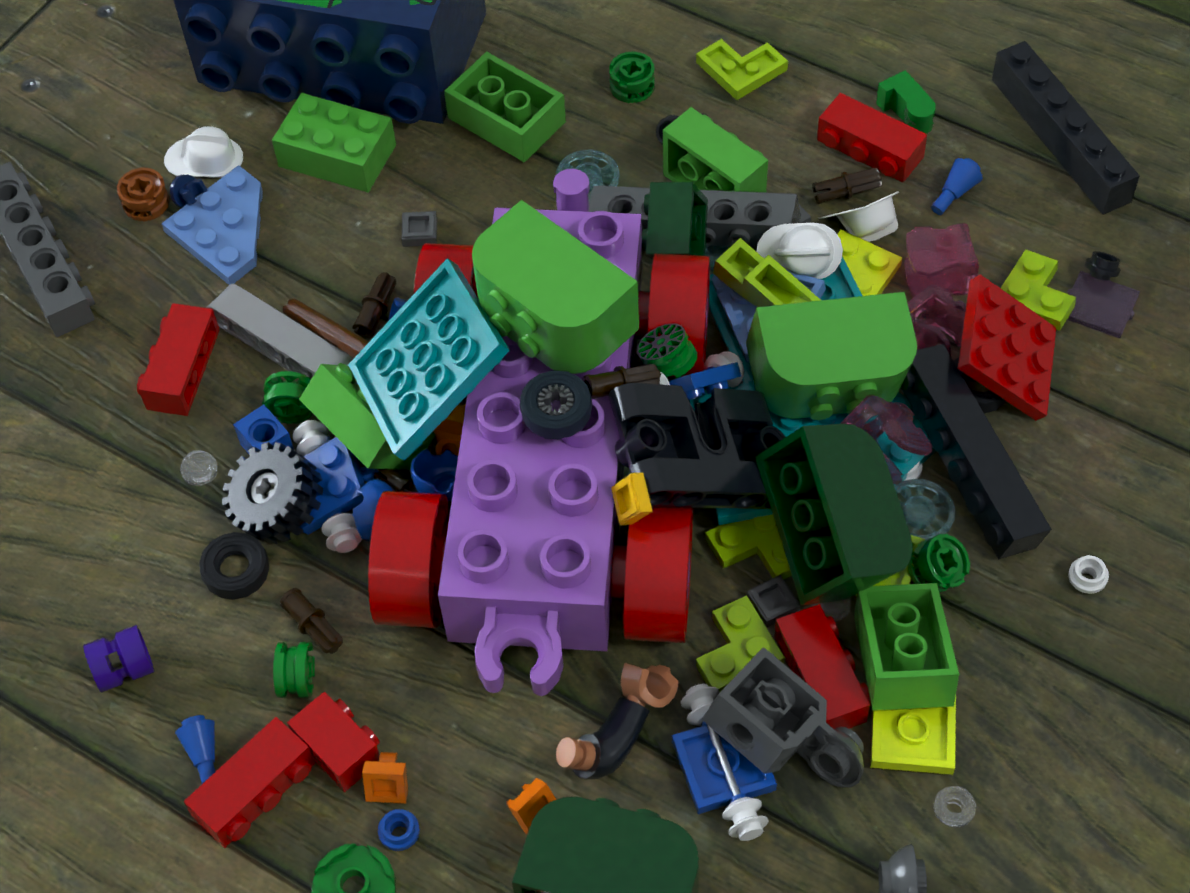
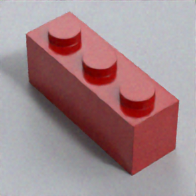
[817,92,927,183]
[137,303,220,416]
[774,604,871,729]
[183,717,315,848]

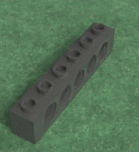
[0,162,95,338]
[589,185,801,248]

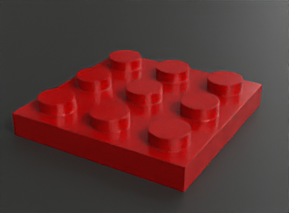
[958,274,1056,421]

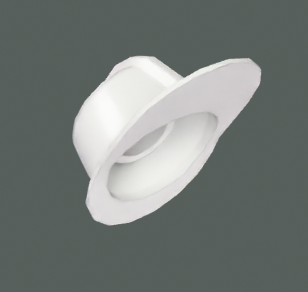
[164,126,243,178]
[818,191,899,242]
[756,223,843,279]

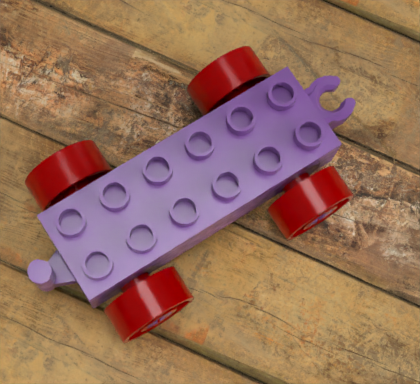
[368,169,710,696]

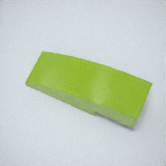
[713,238,821,307]

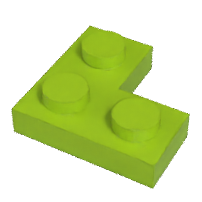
[696,39,788,100]
[1001,249,1076,331]
[705,514,792,579]
[696,595,785,693]

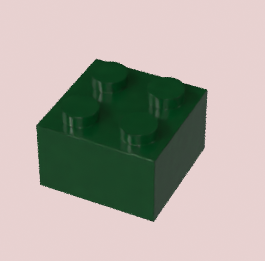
[642,182,708,260]

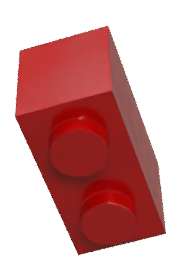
[287,691,380,793]

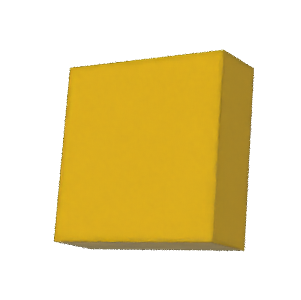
[611,473,652,525]

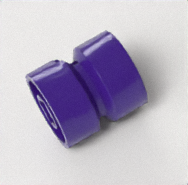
[83,625,155,693]

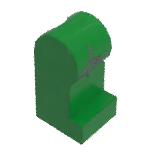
[876,70,936,134]

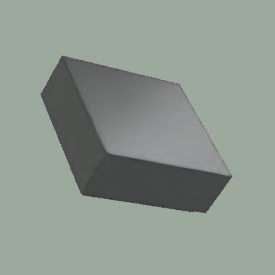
[401,211,437,247]
[747,575,800,628]

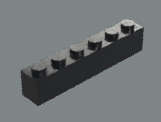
[992,41,1140,215]
[900,344,1052,559]

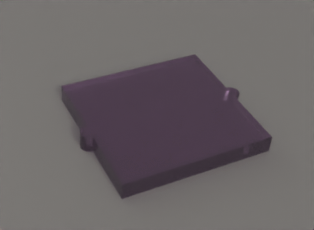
[1067,271,1140,338]

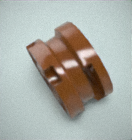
[117,168,170,221]

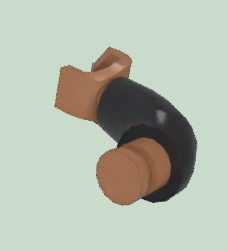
[556,663,678,779]

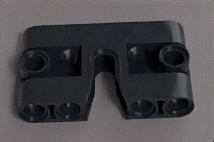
[608,383,785,509]

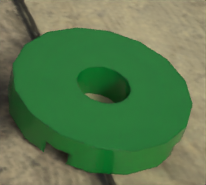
[311,843,396,893]

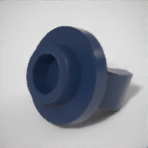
[170,174,208,208]

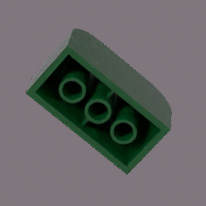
[755,424,912,605]
[512,797,699,893]

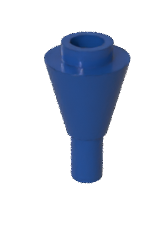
[931,158,983,215]
[175,715,216,784]

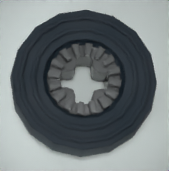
[520,370,592,440]

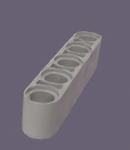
[206,284,353,379]

